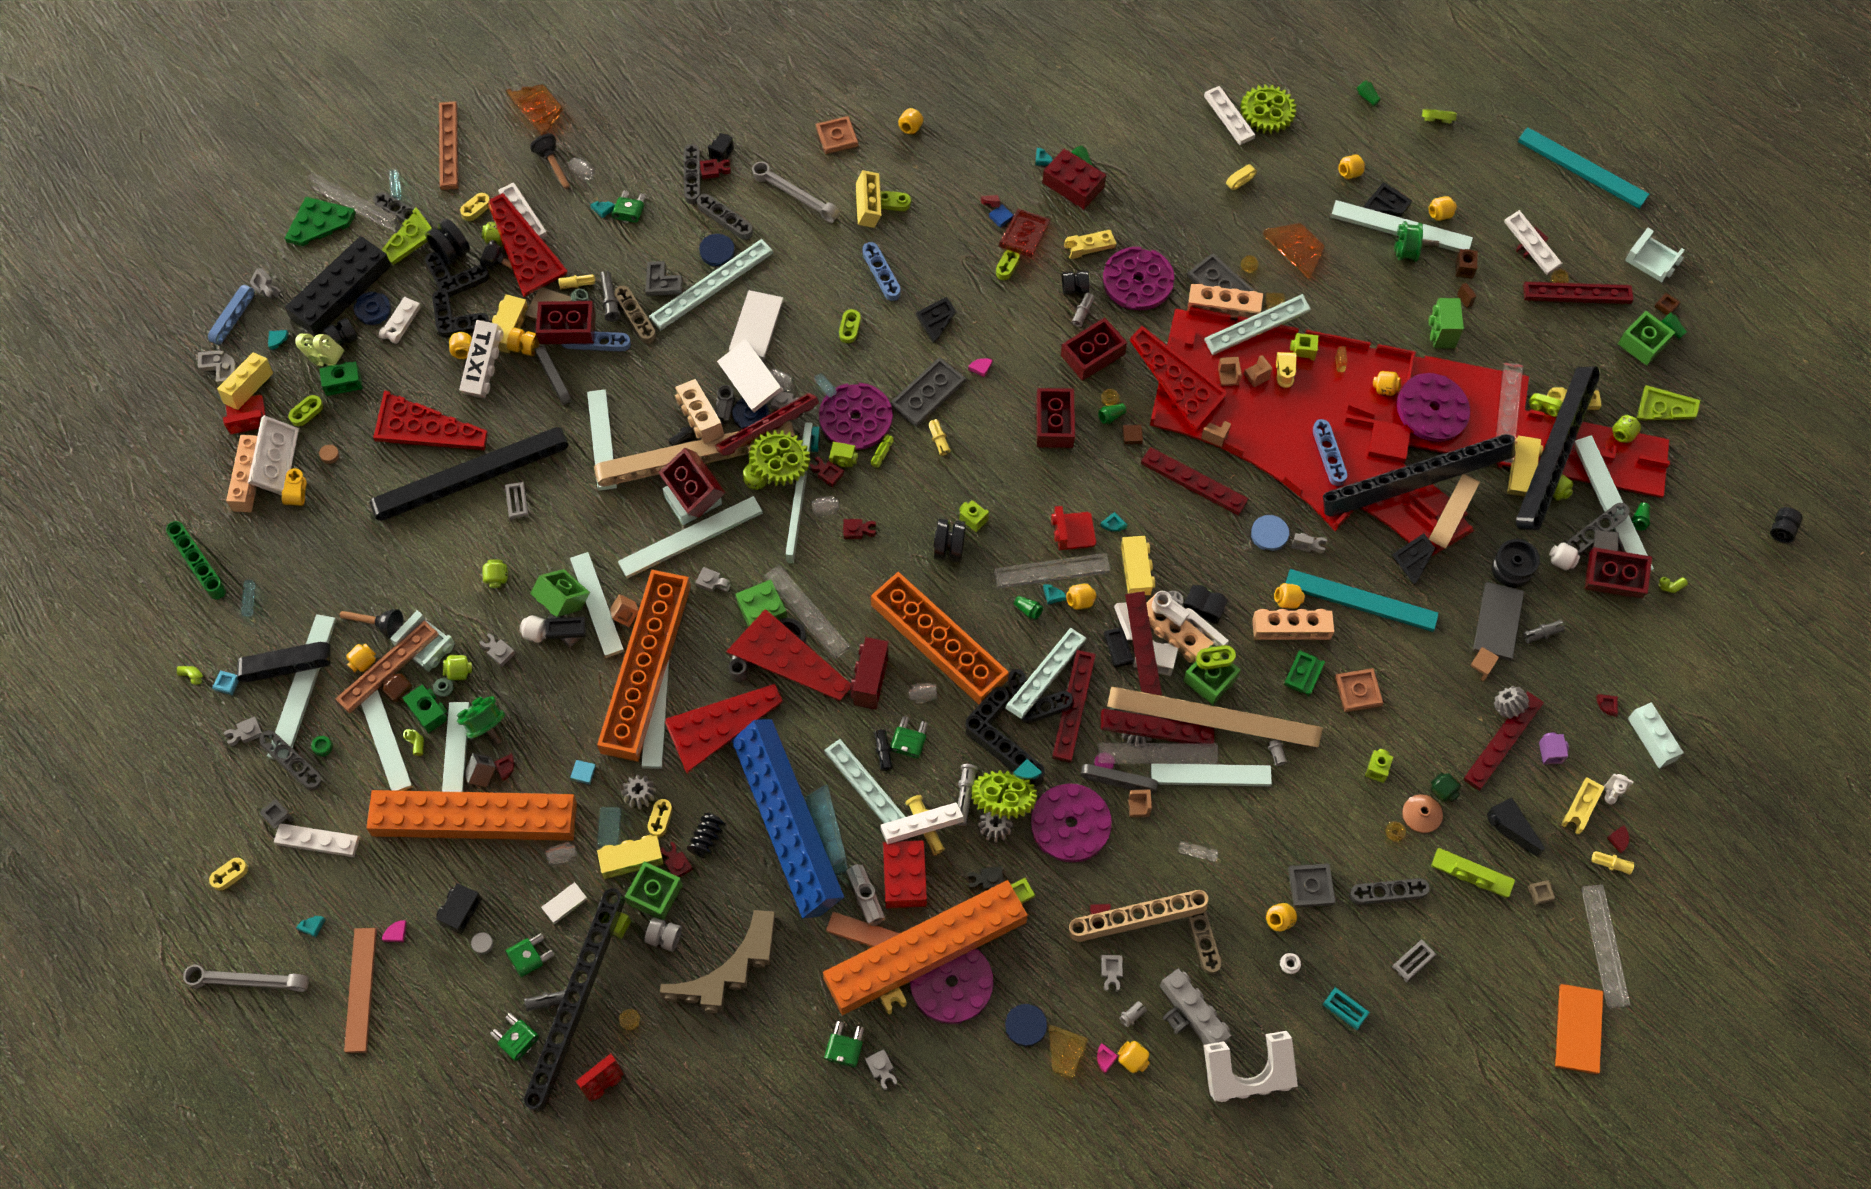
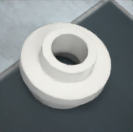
[1280,953,1301,974]

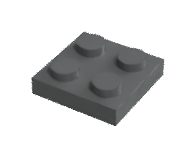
[1288,864,1335,908]

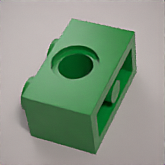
[319,361,363,396]
[403,684,448,734]

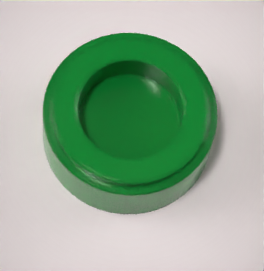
[311,736,333,757]

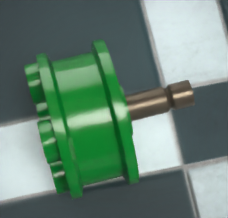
[1394,221,1439,262]
[457,696,505,745]

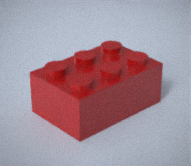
[883,840,927,908]

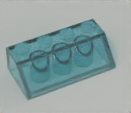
[805,785,848,875]

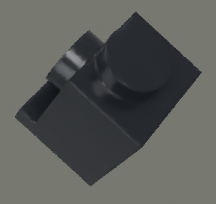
[708,133,734,162]

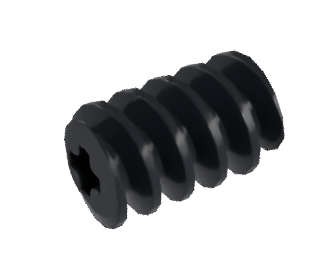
[687,813,726,858]

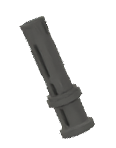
[600,271,621,322]

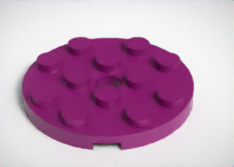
[1103,247,1174,310]
[1397,373,1470,442]
[819,383,893,450]
[1031,784,1112,863]
[910,949,993,1024]

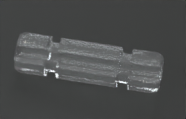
[1178,841,1218,861]

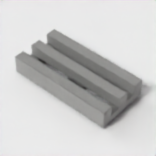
[505,482,529,521]
[1392,939,1436,982]

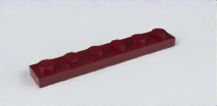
[1523,282,1634,304]
[715,393,819,456]
[1141,447,1249,516]
[1125,591,1162,696]
[1052,650,1096,763]
[1463,691,1544,791]
[1101,709,1214,747]

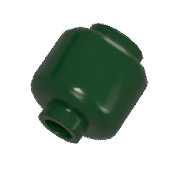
[1431,773,1461,802]

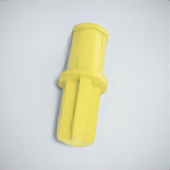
[559,274,595,290]
[929,420,951,456]
[1591,851,1634,875]

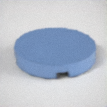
[1251,515,1289,551]

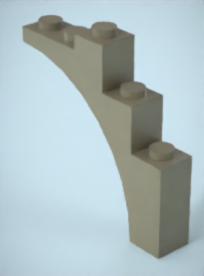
[660,910,776,1013]

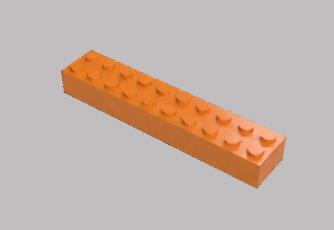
[597,569,691,762]
[366,790,577,841]
[823,880,1028,1016]

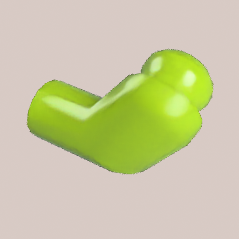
[1658,577,1688,593]

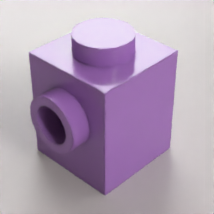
[1539,732,1569,765]

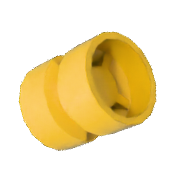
[507,328,539,357]

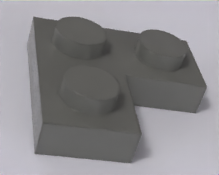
[645,261,683,296]

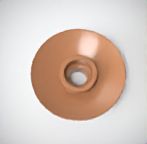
[1402,795,1443,833]

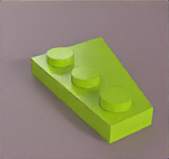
[382,207,432,265]
[1636,385,1700,420]

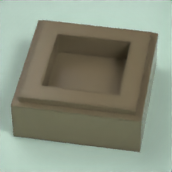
[1528,880,1556,906]

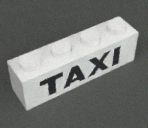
[459,320,503,399]

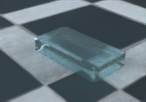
[597,807,621,848]

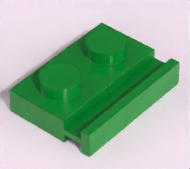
[1284,650,1325,697]

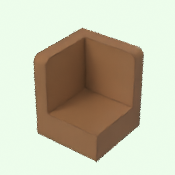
[1244,355,1272,387]
[1218,357,1242,386]
[1201,421,1231,447]
[610,594,638,627]
[1471,647,1499,682]
[1128,790,1152,817]

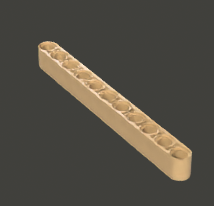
[594,421,795,487]
[1107,687,1323,747]

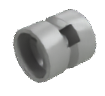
[645,917,682,952]

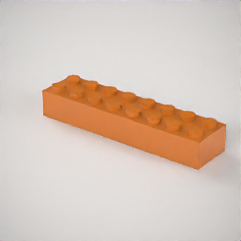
[871,572,1009,704]

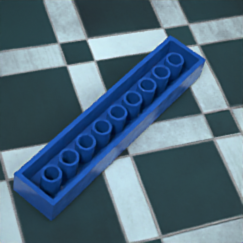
[732,719,844,918]

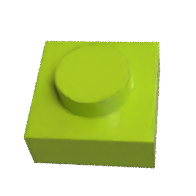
[1011,878,1035,904]

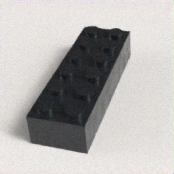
[285,236,391,337]

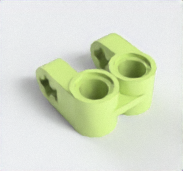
[295,334,344,366]

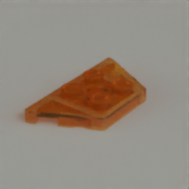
[506,84,563,136]
[1263,223,1324,279]

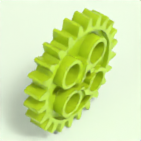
[1240,84,1296,134]
[749,430,810,486]
[971,770,1037,819]

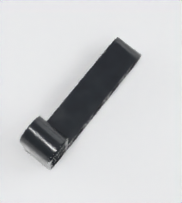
[965,687,1045,786]

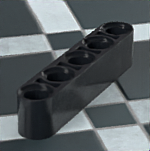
[237,642,331,682]

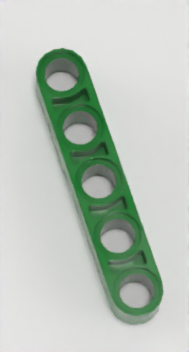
[166,521,226,600]

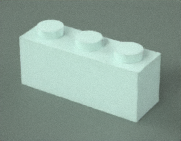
[1628,702,1684,769]

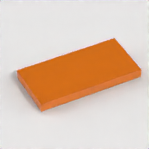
[1555,984,1603,1075]

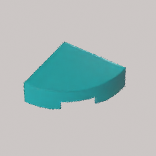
[1035,148,1053,166]
[590,201,615,218]
[268,330,289,350]
[811,426,820,452]
[1100,512,1127,532]
[1043,584,1066,604]
[1013,759,1042,779]
[296,916,326,938]

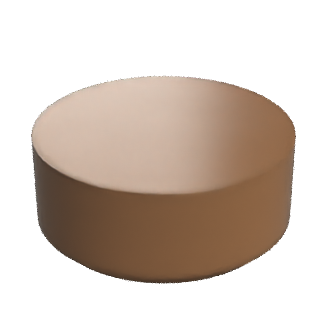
[319,445,339,464]

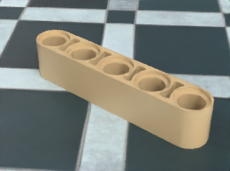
[1429,474,1480,548]

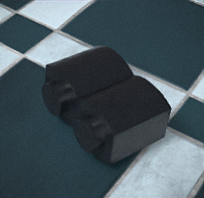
[1183,585,1228,624]

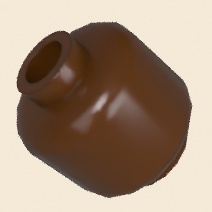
[382,673,412,702]

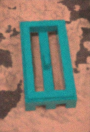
[1322,987,1370,1030]

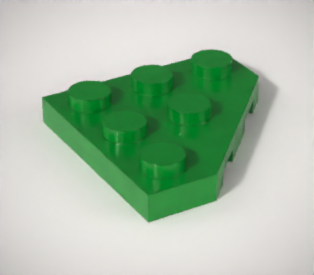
[284,197,356,247]

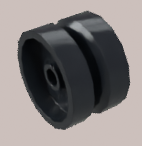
[425,218,470,265]
[934,518,966,563]
[1492,539,1540,588]

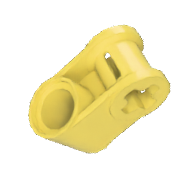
[1276,352,1296,388]

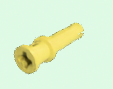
[905,795,945,855]

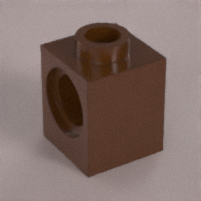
[1455,249,1478,279]

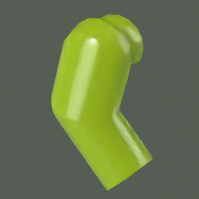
[177,666,203,685]
[403,729,424,756]

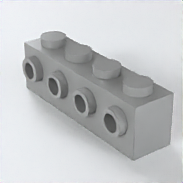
[1160,968,1231,1045]

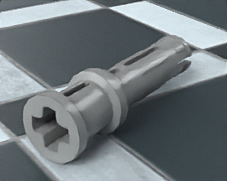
[956,764,978,826]

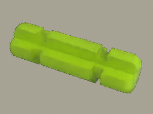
[871,434,894,468]

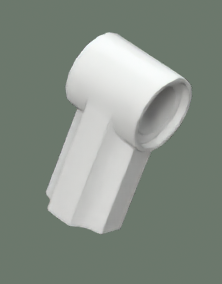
[1152,591,1190,627]

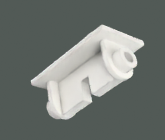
[1604,774,1634,804]

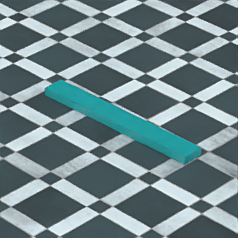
[1518,127,1649,209]
[1286,569,1439,632]

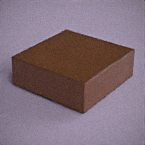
[1457,283,1477,308]
[1654,293,1681,316]
[1123,425,1143,444]

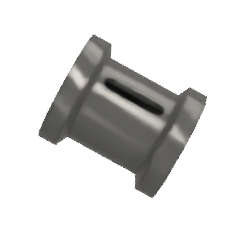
[1162,1007,1190,1035]

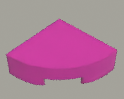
[968,358,993,377]
[382,920,407,942]
[1097,1043,1118,1074]

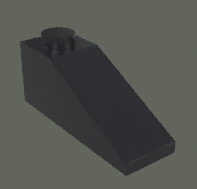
[1487,797,1545,857]

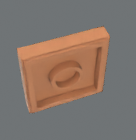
[816,116,858,154]
[1335,668,1384,712]

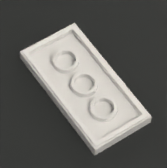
[729,290,783,360]
[717,339,783,412]
[248,415,299,495]

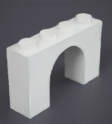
[1204,1031,1298,1102]

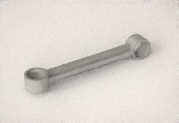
[752,161,840,223]
[183,965,310,992]

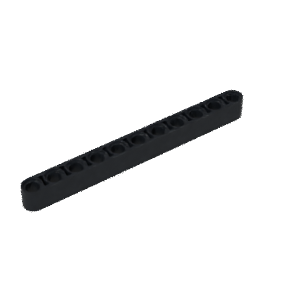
[1516,366,1600,530]
[369,427,569,521]
[1323,434,1515,516]
[524,888,625,1112]

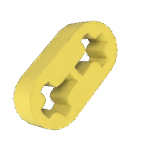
[1226,164,1257,190]
[460,193,490,221]
[648,799,673,838]
[209,858,248,891]

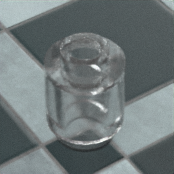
[568,158,595,181]
[769,368,794,392]
[811,496,840,517]
[908,682,938,704]
[546,842,578,866]

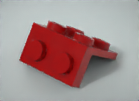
[223,395,266,435]
[1051,506,1096,550]

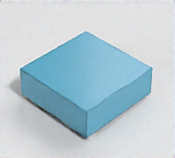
[212,670,239,695]
[570,760,596,785]

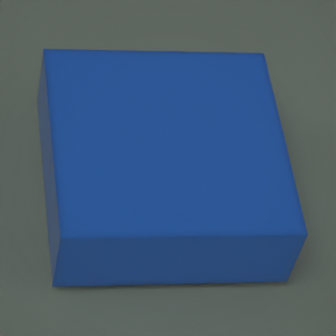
[989,204,1014,228]

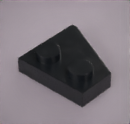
[1363,182,1412,216]
[916,297,956,343]
[1392,533,1435,585]

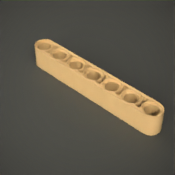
[1069,890,1208,942]

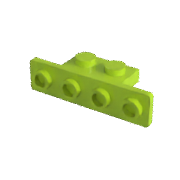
[1431,848,1515,898]

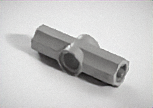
[846,864,885,926]

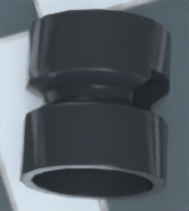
[1062,270,1090,295]
[323,318,358,347]
[1770,507,1803,543]

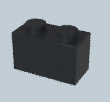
[436,883,482,935]

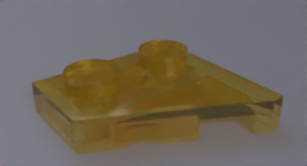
[1049,1025,1088,1079]

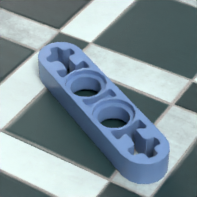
[862,242,901,301]
[208,285,254,345]
[561,332,631,351]
[1312,419,1347,486]

